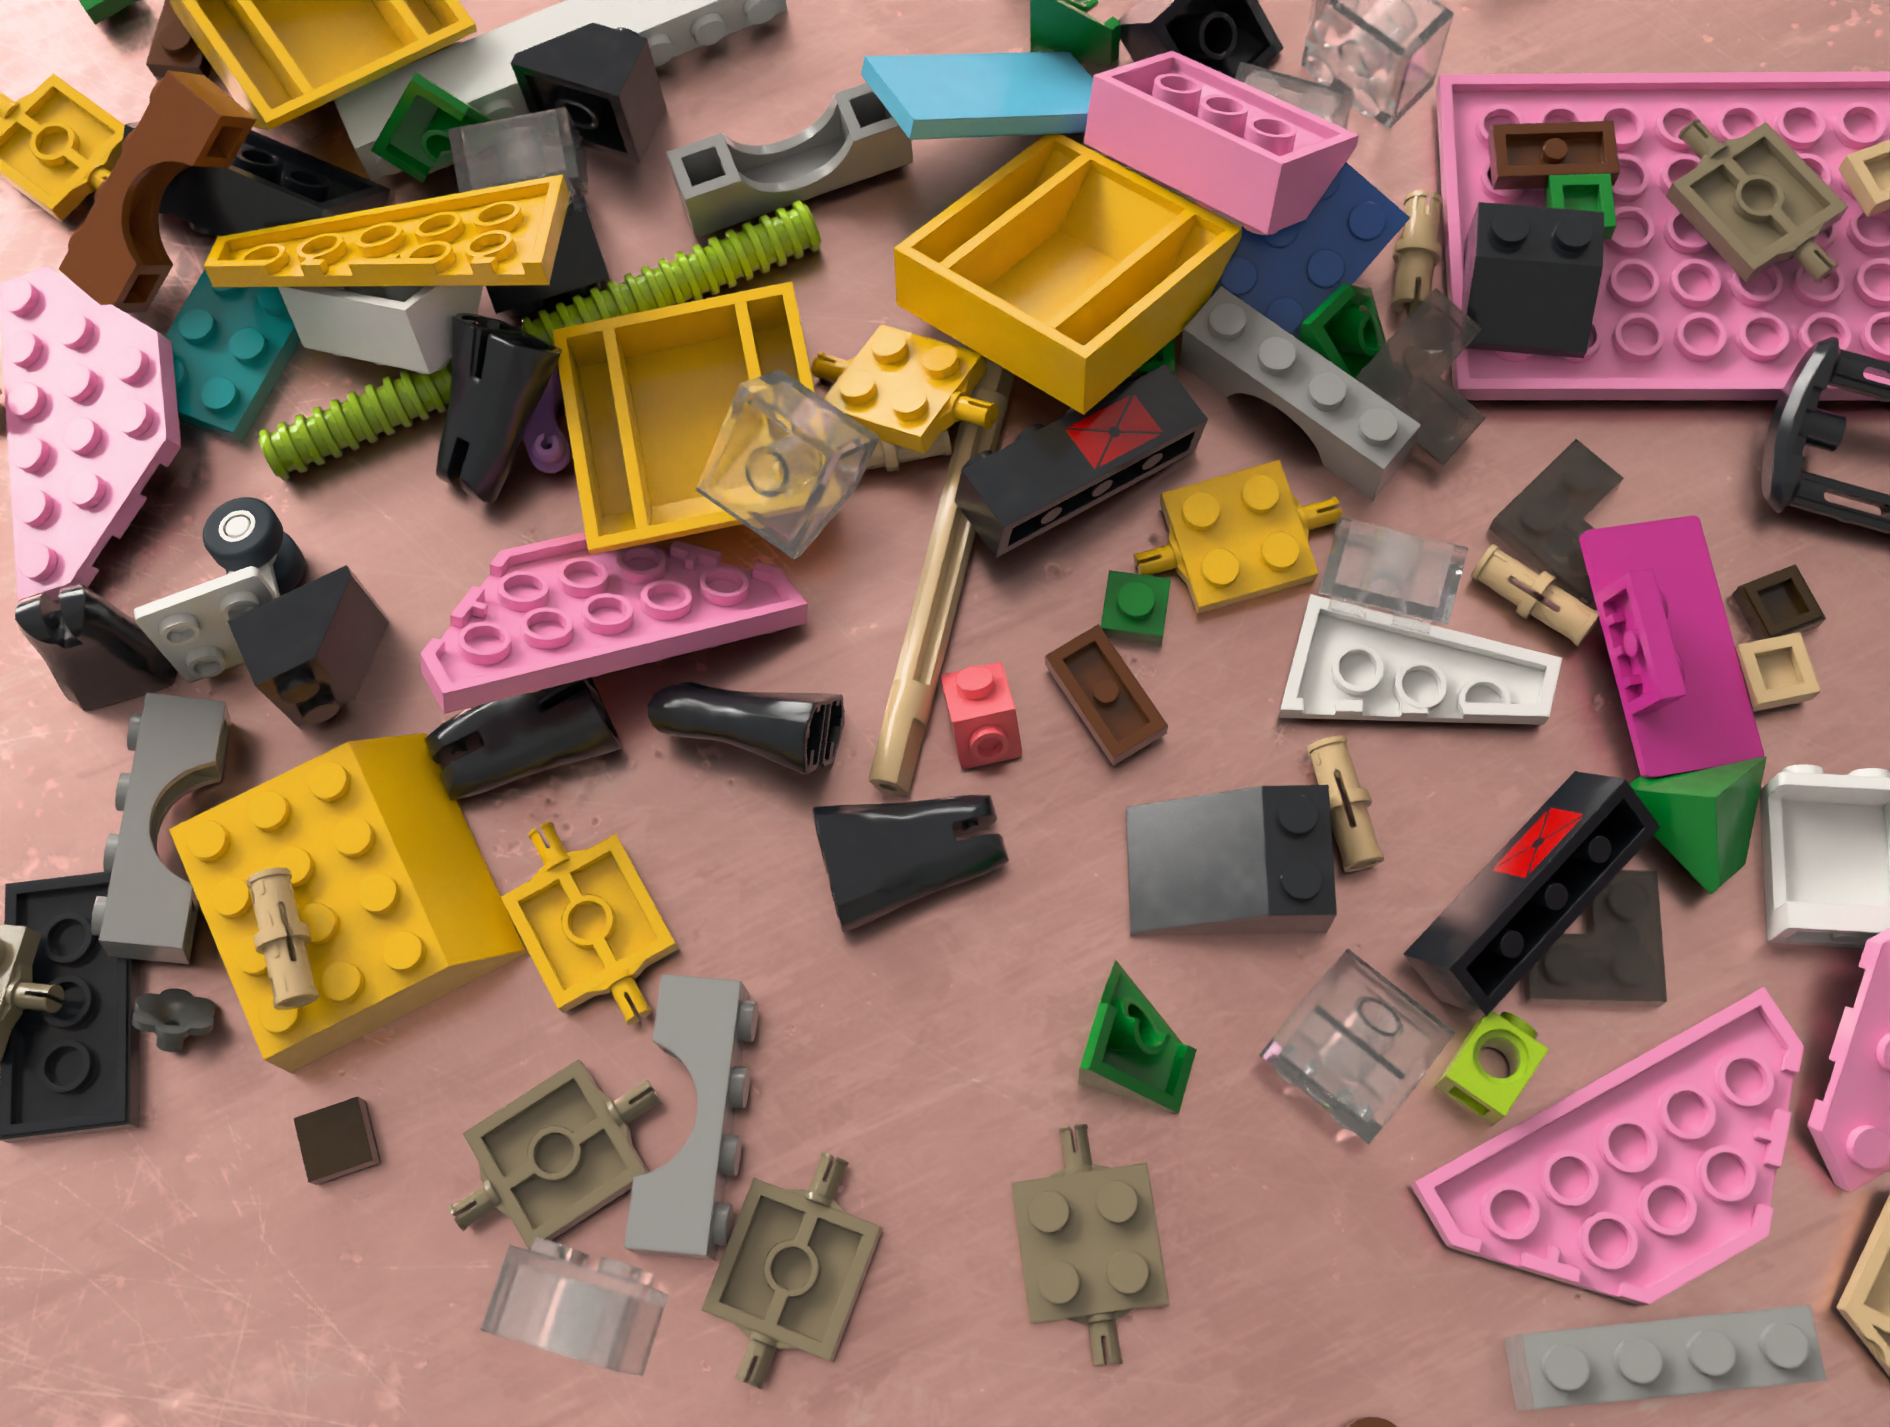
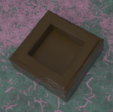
[1732,564,1826,641]
[293,1096,380,1185]

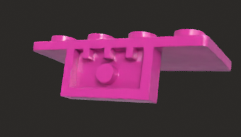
[1579,515,1764,779]

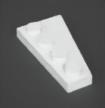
[1278,594,1562,725]

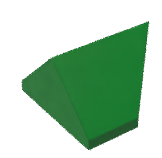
[1030,0,1121,65]
[370,71,518,183]
[1298,283,1404,399]
[1630,757,1767,894]
[1078,959,1197,1114]

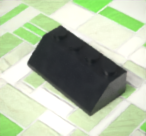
[123,121,390,236]

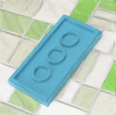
[861,52,1093,140]

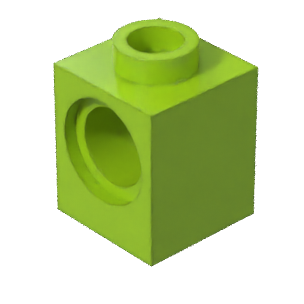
[1434,1011,1549,1126]

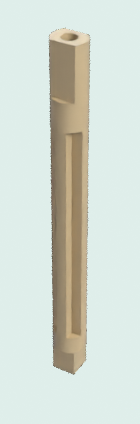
[868,359,1015,795]

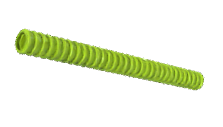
[258,200,822,481]

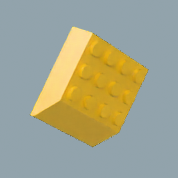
[170,0,477,130]
[894,134,1242,415]
[552,281,838,555]
[169,733,528,1073]

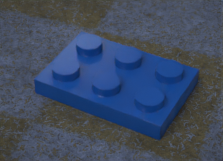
[1211,162,1410,339]

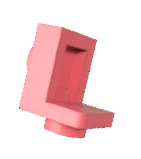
[940,662,1023,769]

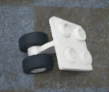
[133,497,305,682]

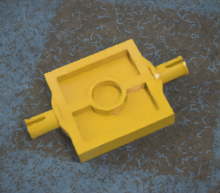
[0,73,125,222]
[811,324,998,454]
[1133,460,1343,614]
[501,822,679,1025]

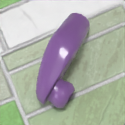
[522,369,571,473]

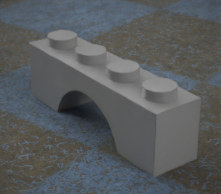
[666,83,914,238]
[1179,286,1421,501]
[91,692,231,964]
[624,974,758,1261]
[1504,1305,1827,1411]

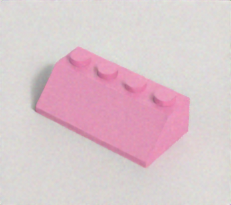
[1084,51,1359,235]

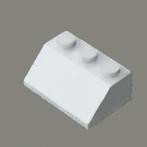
[278,286,484,374]

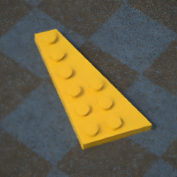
[204,174,570,287]

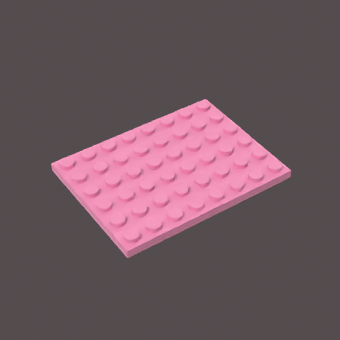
[1436,71,1890,400]

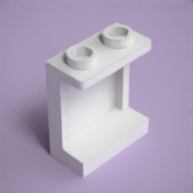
[1759,764,1890,948]

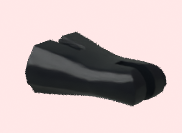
[436,313,562,504]
[15,583,178,711]
[424,678,621,801]
[647,682,845,774]
[812,795,1009,932]

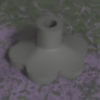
[132,988,216,1052]

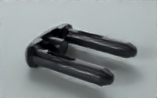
[1761,337,1890,534]

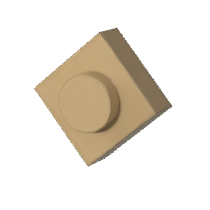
[1838,140,1890,217]
[1735,632,1821,712]

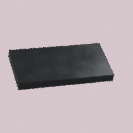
[0,872,140,1143]

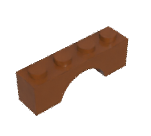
[58,70,257,313]

